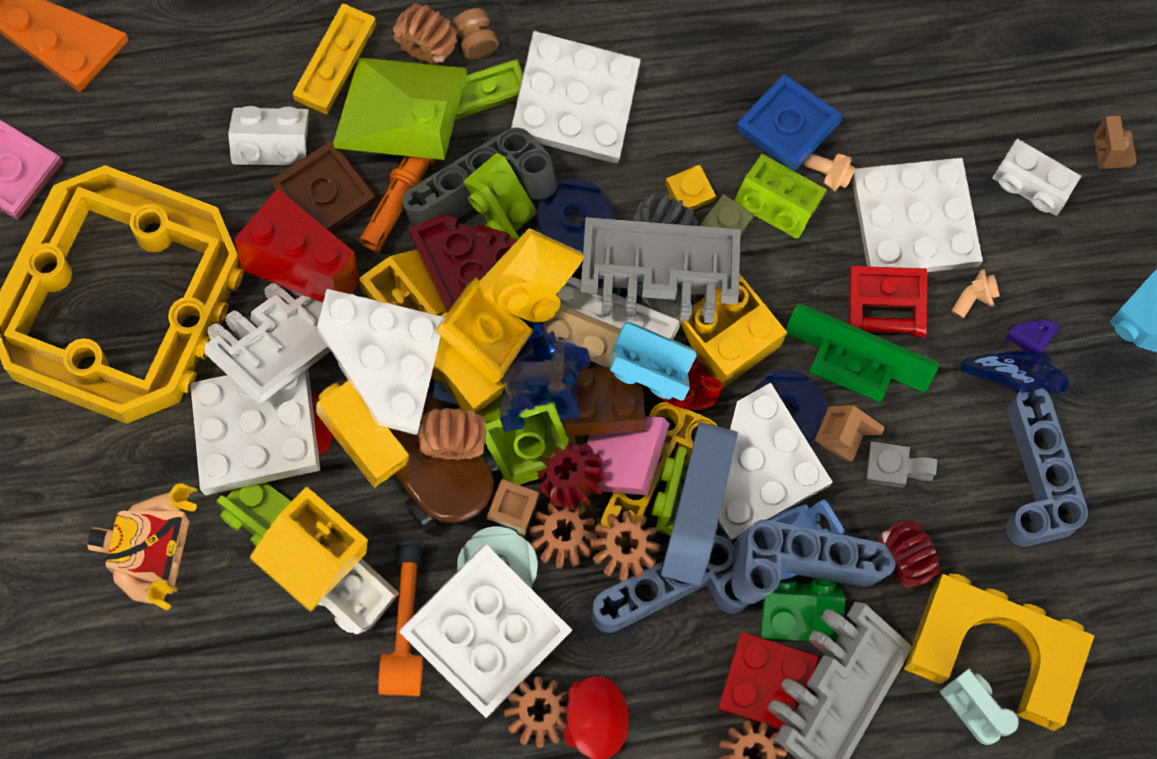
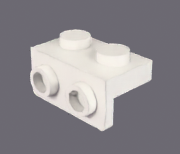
[228,106,309,165]
[318,559,400,634]

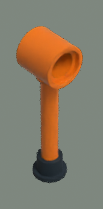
[379,541,427,697]

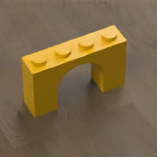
[316,312,505,488]
[903,573,1094,731]

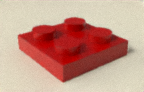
[717,632,818,731]

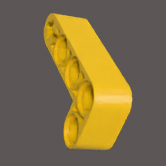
[600,402,717,549]

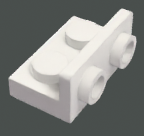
[992,139,1081,216]

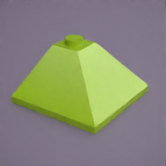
[333,57,467,160]

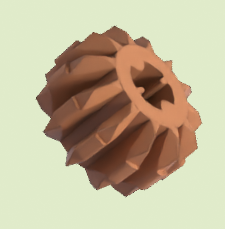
[393,3,457,65]
[418,408,486,461]
[529,502,597,569]
[590,511,660,581]
[504,677,569,749]
[719,721,788,759]

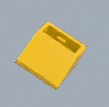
[359,250,446,316]
[678,273,787,389]
[250,487,368,612]

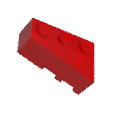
[234,188,360,303]

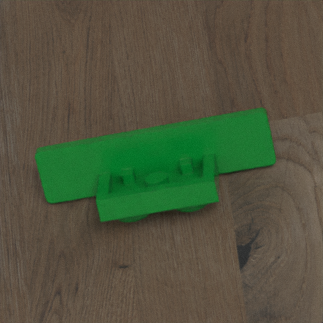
[786,303,939,403]

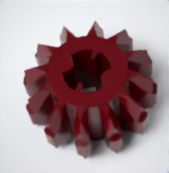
[536,440,607,511]
[879,518,940,590]

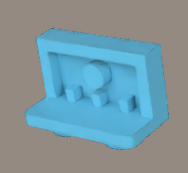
[609,321,697,401]

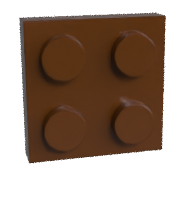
[269,140,376,232]
[563,367,646,436]

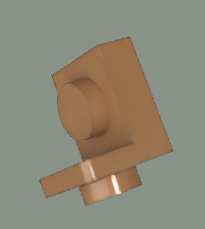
[1093,116,1137,169]

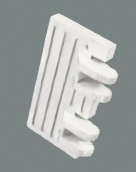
[204,283,354,405]

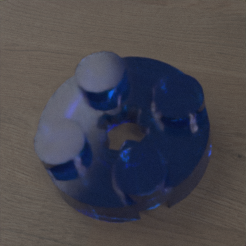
[537,179,613,253]
[752,370,827,443]

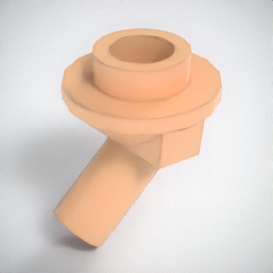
[803,153,855,191]
[951,269,1000,319]

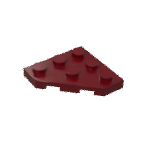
[408,215,518,313]

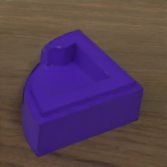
[1005,319,1060,358]

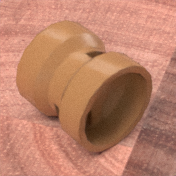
[452,8,499,60]

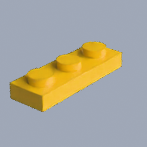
[293,3,376,115]

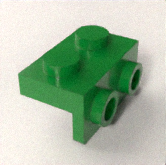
[760,578,846,643]

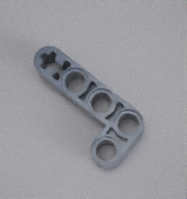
[1006,384,1088,547]
[661,422,738,586]
[732,520,896,604]
[591,536,754,633]

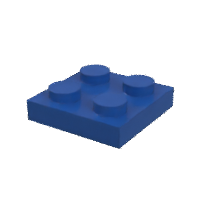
[737,74,842,172]

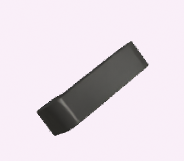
[402,128,558,227]

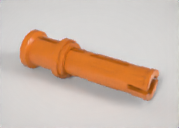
[358,156,437,252]

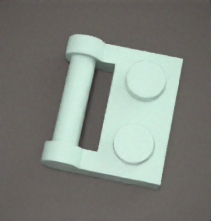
[939,669,1019,745]

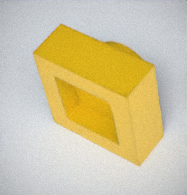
[665,165,716,210]

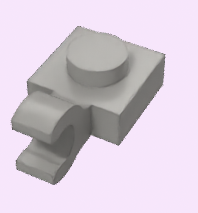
[865,442,937,488]

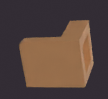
[815,405,885,462]
[487,479,539,539]

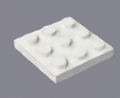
[511,31,640,164]
[851,158,983,272]
[190,369,320,495]
[399,544,572,718]

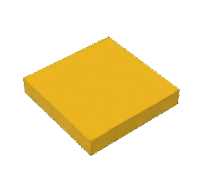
[435,278,533,384]

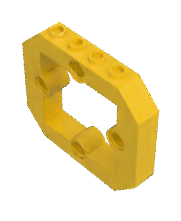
[0,165,244,424]

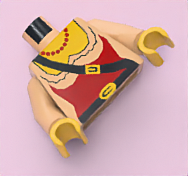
[88,483,197,610]

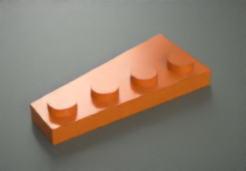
[0,0,129,93]

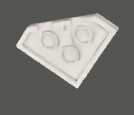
[317,289,444,435]
[718,383,832,542]

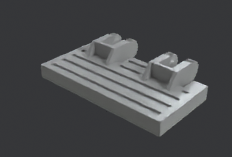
[580,217,741,323]
[768,602,913,759]

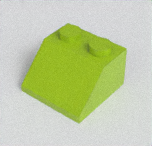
[479,377,576,485]

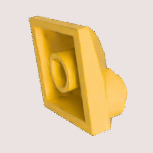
[478,228,585,322]

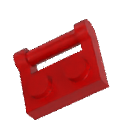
[847,266,927,338]

